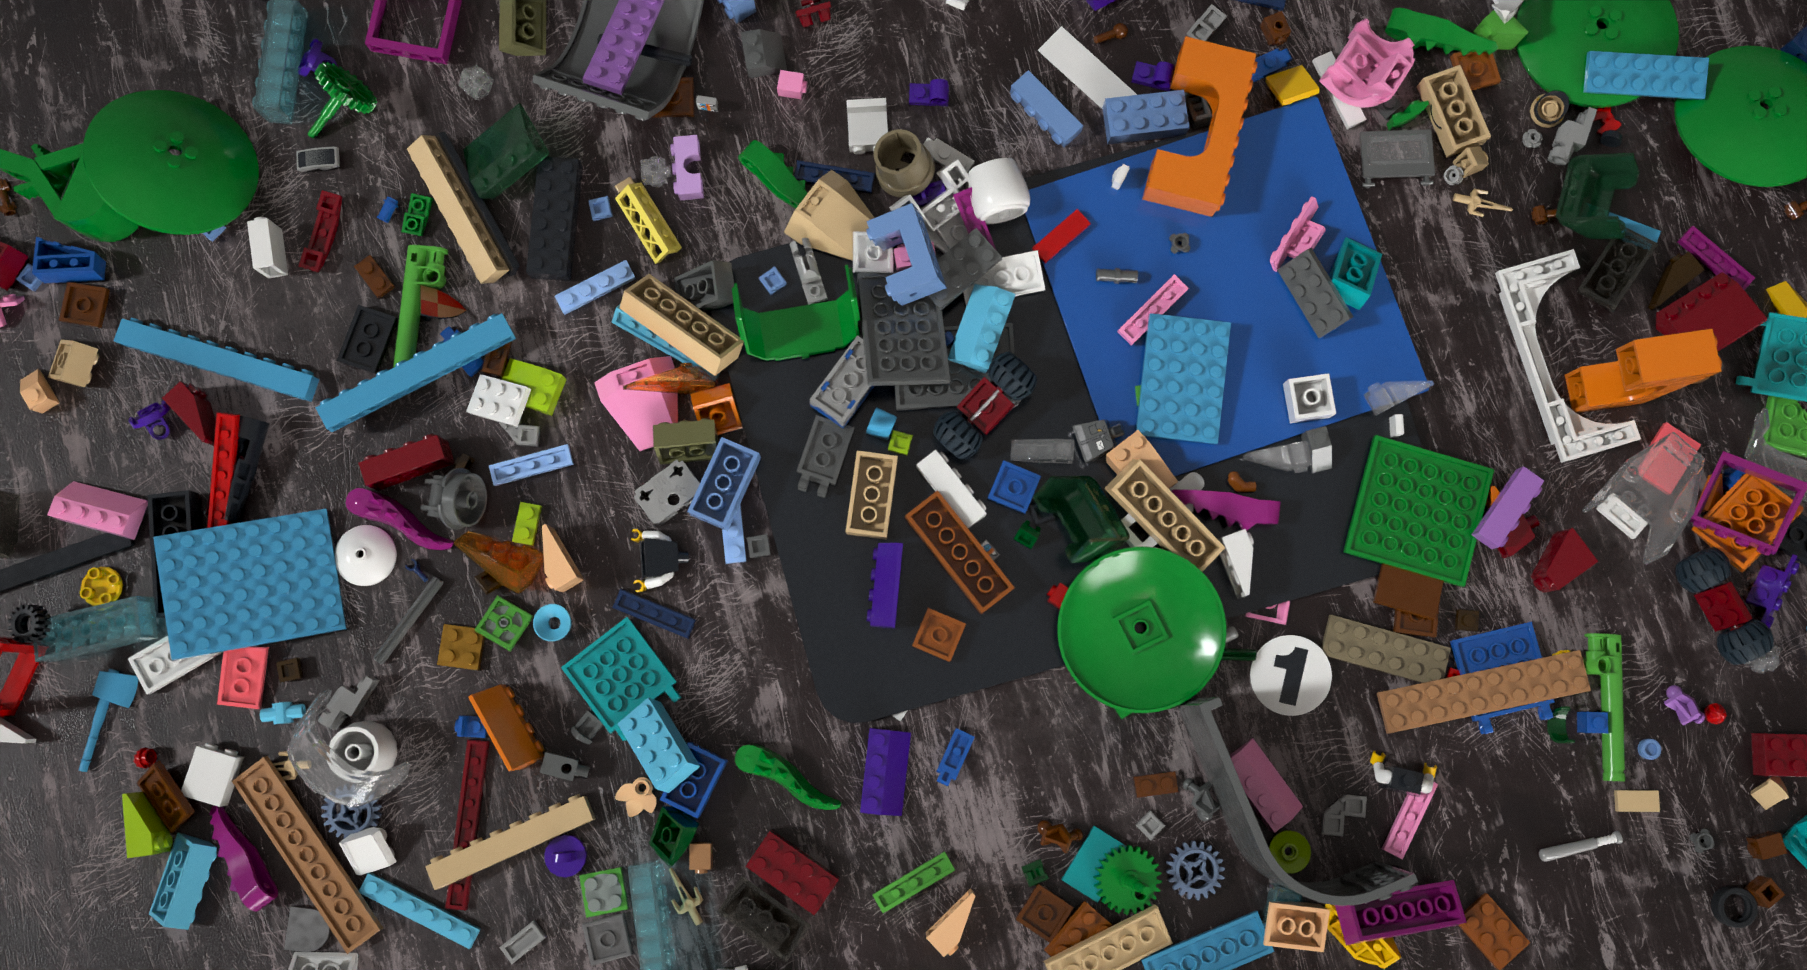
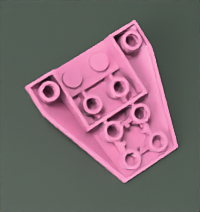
[595,356,678,451]

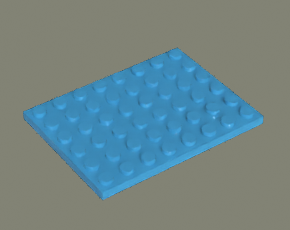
[153,509,347,661]

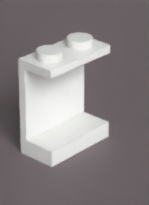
[847,98,888,154]

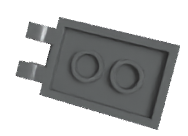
[796,415,855,498]

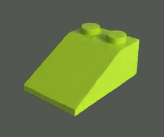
[501,358,567,416]
[122,792,173,858]

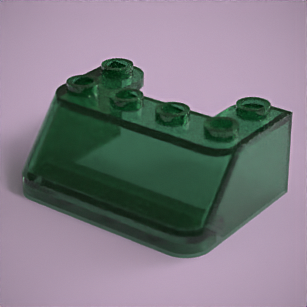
[1556,153,1640,239]
[1033,476,1130,563]

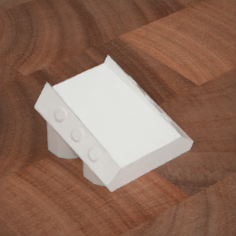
[339,827,397,875]

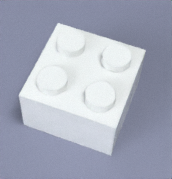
[1283,374,1336,423]

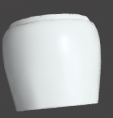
[968,158,1030,224]
[328,721,397,783]

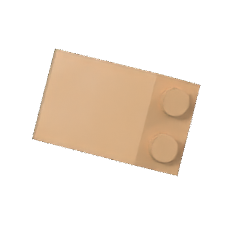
[1106,430,1178,489]
[542,524,584,593]
[926,888,975,957]
[1263,902,1330,952]

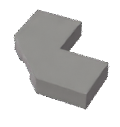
[499,416,541,447]
[1321,794,1367,837]

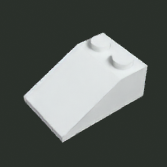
[1218,529,1254,599]

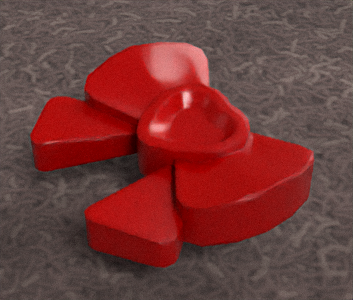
[1593,107,1621,135]

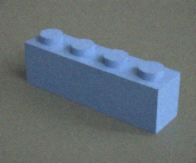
[1010,70,1083,148]

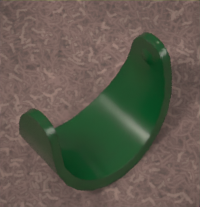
[1547,706,1575,743]

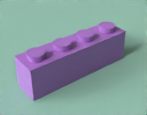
[1471,466,1544,549]

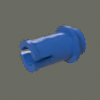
[377,196,399,223]

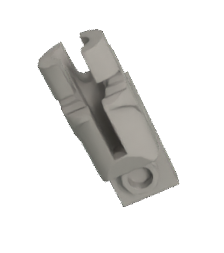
[1548,107,1597,165]
[790,238,828,305]
[318,676,380,730]

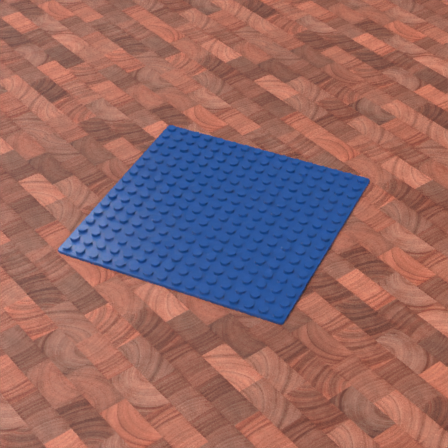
[1025,96,1429,477]

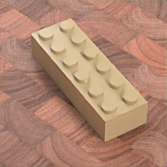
[620,274,744,376]
[1104,459,1225,572]

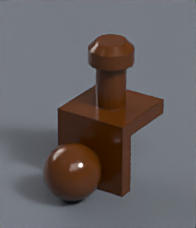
[1037,820,1083,854]

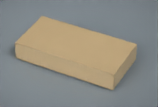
[1614,790,1660,812]

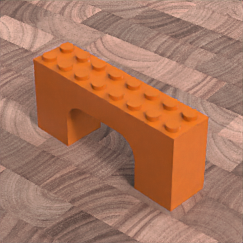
[1142,36,1258,217]
[1565,329,1722,413]

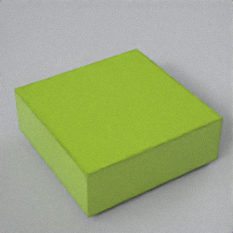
[888,430,913,455]

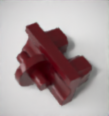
[795,0,831,28]

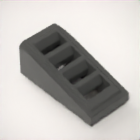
[1184,92,1212,129]

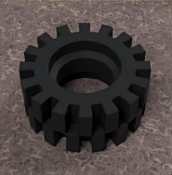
[8,605,52,643]

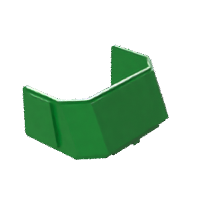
[732,265,860,361]

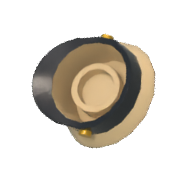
[1530,90,1569,128]

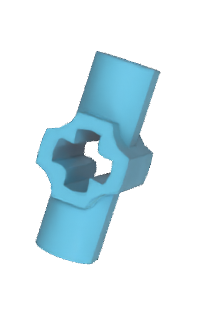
[260,702,306,724]

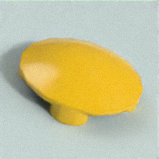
[80,567,123,607]

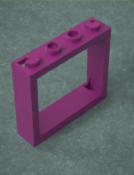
[365,0,462,65]
[1690,451,1807,556]

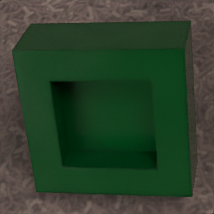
[1014,520,1041,549]
[1021,859,1049,887]

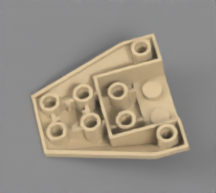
[784,170,874,261]

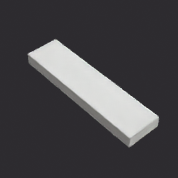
[1312,51,1367,130]

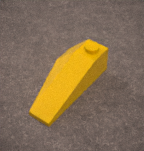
[1766,281,1807,318]

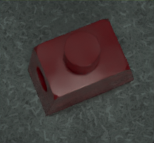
[1497,514,1540,558]

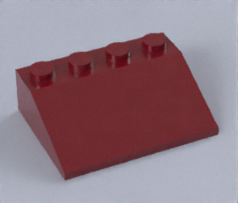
[1656,272,1767,352]

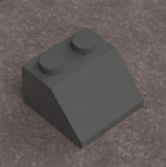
[741,29,787,78]

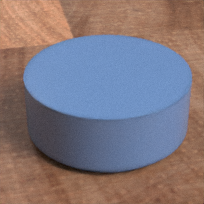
[1637,739,1661,760]

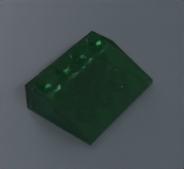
[463,103,550,199]

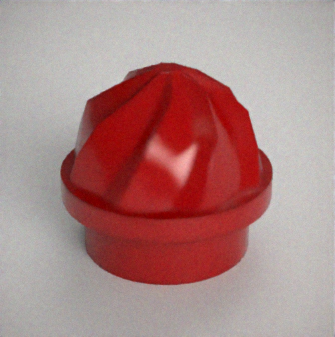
[1704,703,1727,724]
[133,747,157,769]

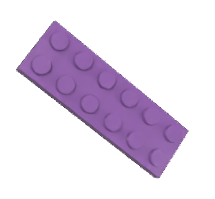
[583,0,665,95]

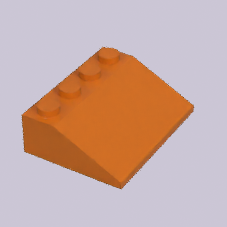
[1691,473,1804,573]
[468,684,545,771]

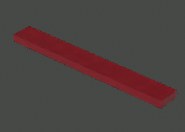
[445,739,490,910]

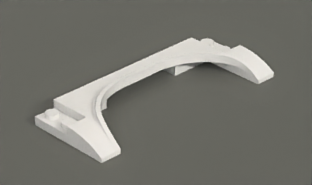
[1495,249,1641,463]

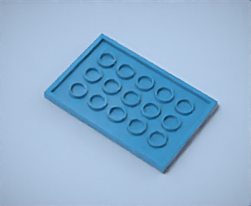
[1136,313,1231,444]

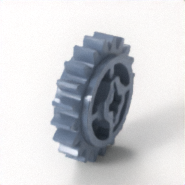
[321,782,382,839]
[1166,840,1225,900]

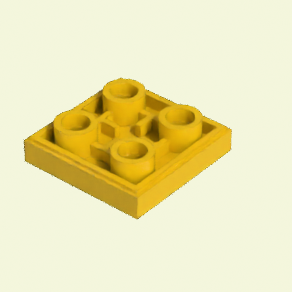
[1265,65,1319,106]

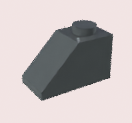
[1301,426,1332,473]

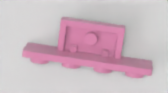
[1270,197,1326,272]

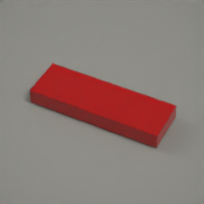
[1032,209,1091,264]

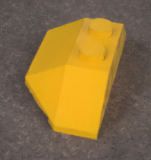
[1325,904,1401,969]

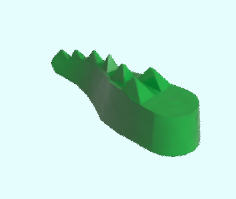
[1385,8,1498,56]
[738,140,808,209]
[735,743,841,810]

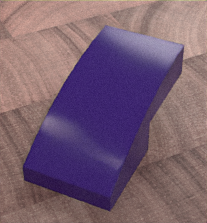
[912,180,946,207]

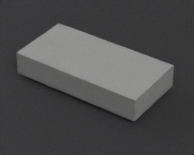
[499,920,547,964]

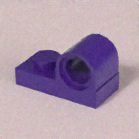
[1131,61,1175,91]
[909,79,949,106]

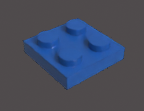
[987,460,1041,514]

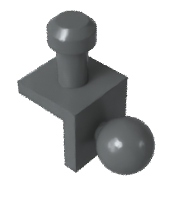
[1183,778,1221,822]

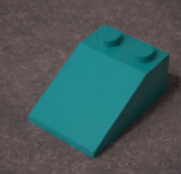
[1328,237,1382,310]

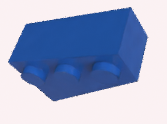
[32,237,106,283]

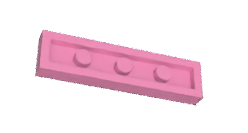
[1117,274,1189,346]
[1382,782,1438,860]

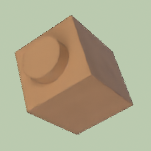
[689,842,713,874]

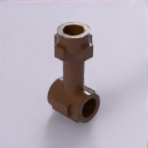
[0,178,17,216]
[1784,200,1807,221]
[1531,204,1572,225]

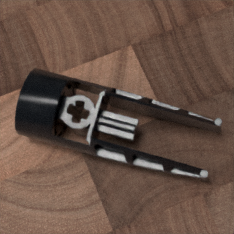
[202,413,270,523]

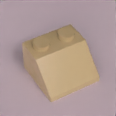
[48,340,99,387]

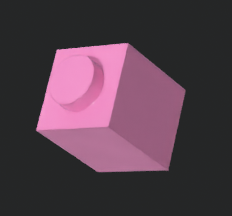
[777,70,808,100]

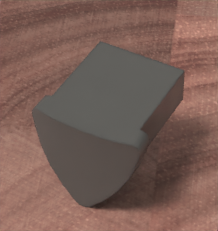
[571,710,603,744]

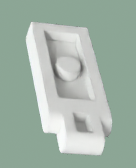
[923,138,975,173]
[1593,490,1648,539]

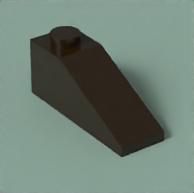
[1648,251,1705,310]

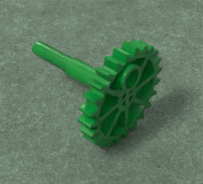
[308,62,377,139]
[1093,844,1162,915]

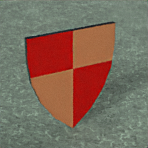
[420,285,467,322]

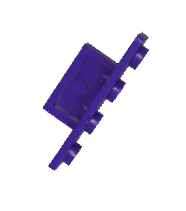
[1746,554,1800,629]

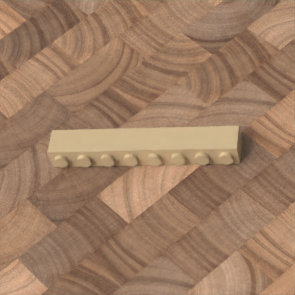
[407,135,509,284]
[425,794,596,890]

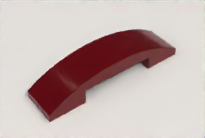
[299,190,342,273]

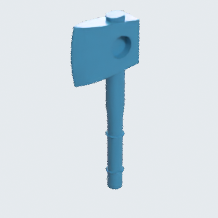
[79,669,138,772]

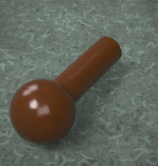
[1093,23,1128,44]

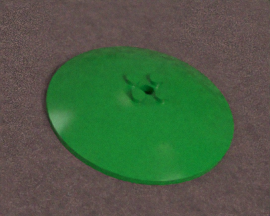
[1516,0,1679,108]
[1674,46,1807,187]
[83,90,259,235]
[1058,546,1226,713]

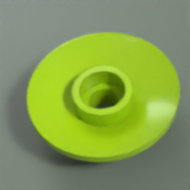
[1269,830,1311,873]

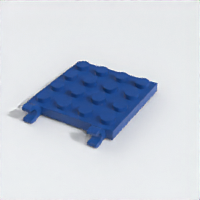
[1450,622,1555,734]

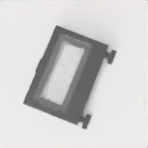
[1359,129,1435,188]

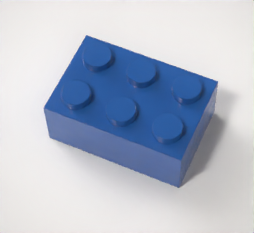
[660,742,728,818]

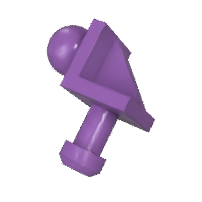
[1664,685,1705,725]

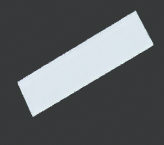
[1038,26,1137,109]

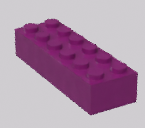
[1335,880,1467,945]

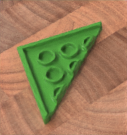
[1758,396,1807,457]

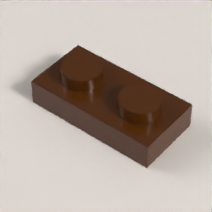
[354,255,395,299]
[482,341,512,377]
[1133,771,1178,798]

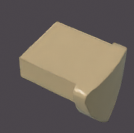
[1751,776,1789,810]

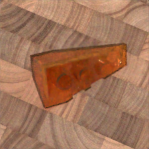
[623,363,715,394]
[454,531,544,594]

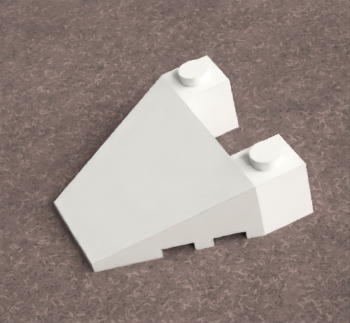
[889,159,969,254]

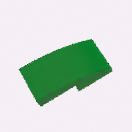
[1387,100,1429,131]
[402,193,433,236]

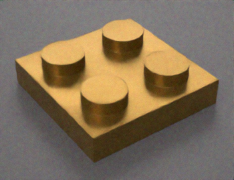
[437,624,485,671]

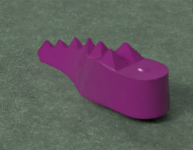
[345,488,454,550]
[1171,489,1281,531]
[209,805,278,912]

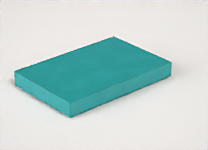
[1061,825,1127,903]

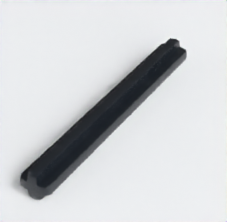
[597,34,692,67]

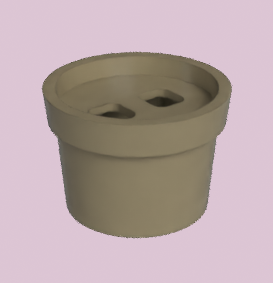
[874,129,935,198]

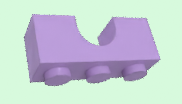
[670,135,704,200]

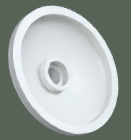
[334,525,397,586]

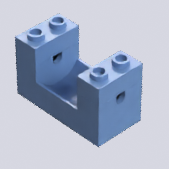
[866,203,947,306]

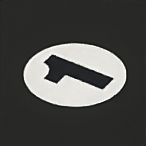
[1250,635,1332,716]

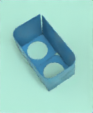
[866,407,897,441]

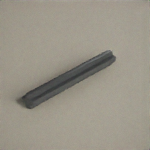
[374,576,444,664]

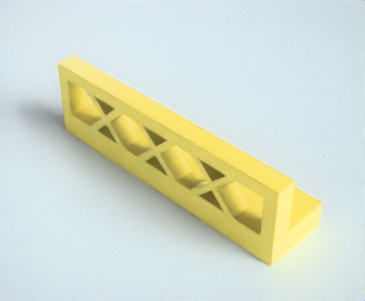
[615,182,682,264]

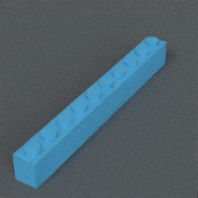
[315,313,516,432]
[114,318,319,402]

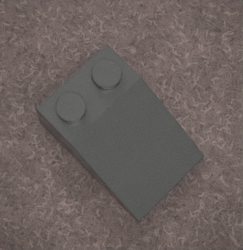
[674,260,734,312]

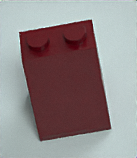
[1531,528,1598,593]

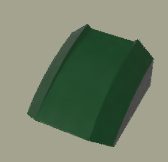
[649,806,700,868]

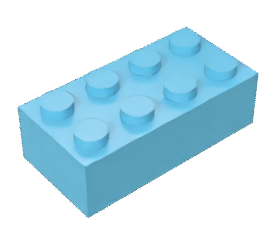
[618,697,700,793]

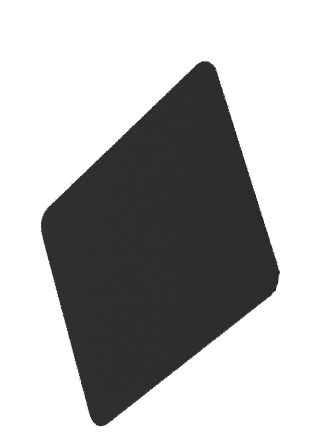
[711,111,1422,723]

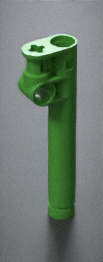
[393,245,448,368]
[1583,633,1625,781]

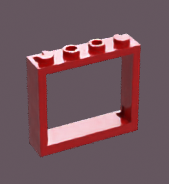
[0,637,47,718]

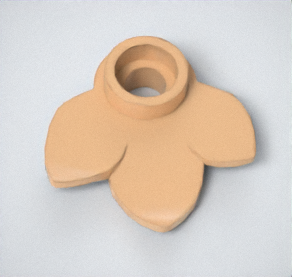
[615,777,657,817]

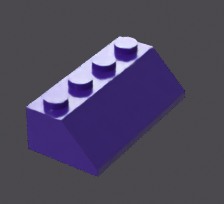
[867,543,903,629]
[860,728,911,816]

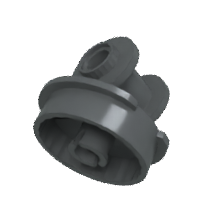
[420,468,487,530]

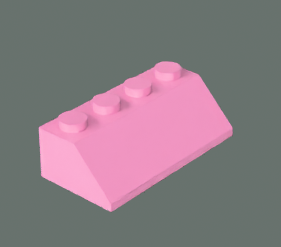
[47,481,148,540]
[1230,738,1303,833]

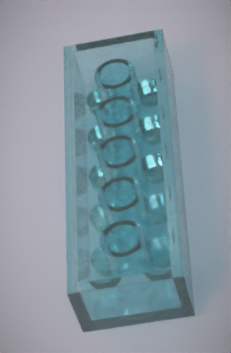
[252,0,308,124]
[31,596,158,662]
[627,859,675,970]

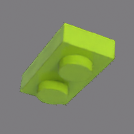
[512,502,542,546]

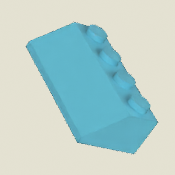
[948,284,1016,373]
[149,833,217,930]

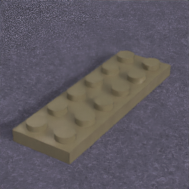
[1321,615,1451,683]

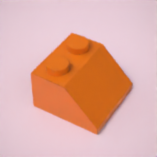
[691,383,743,435]

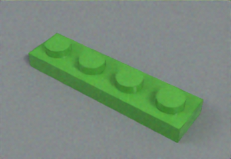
[872,851,955,913]

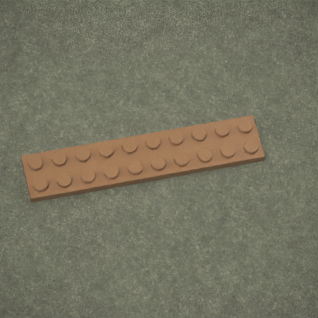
[1377,650,1591,734]
[232,756,383,954]

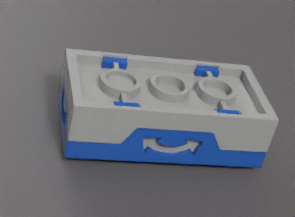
[810,336,875,428]

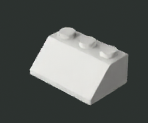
[288,952,358,970]

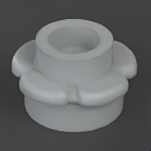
[1522,129,1542,148]
[1444,165,1464,185]

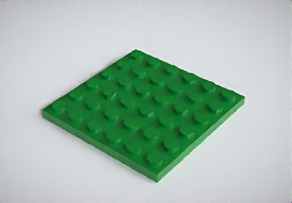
[1343,435,1494,587]

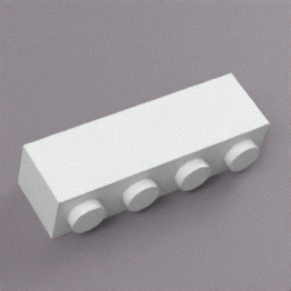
[916,450,987,529]

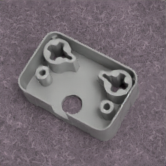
[634,460,700,525]

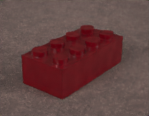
[358,434,455,491]
[1751,733,1807,777]
[745,829,840,916]

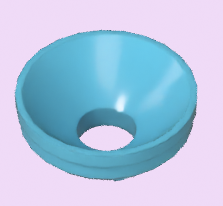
[533,604,571,641]

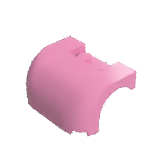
[1319,18,1415,108]

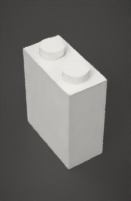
[247,217,288,279]
[181,743,244,807]

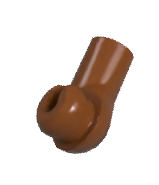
[1228,471,1256,492]

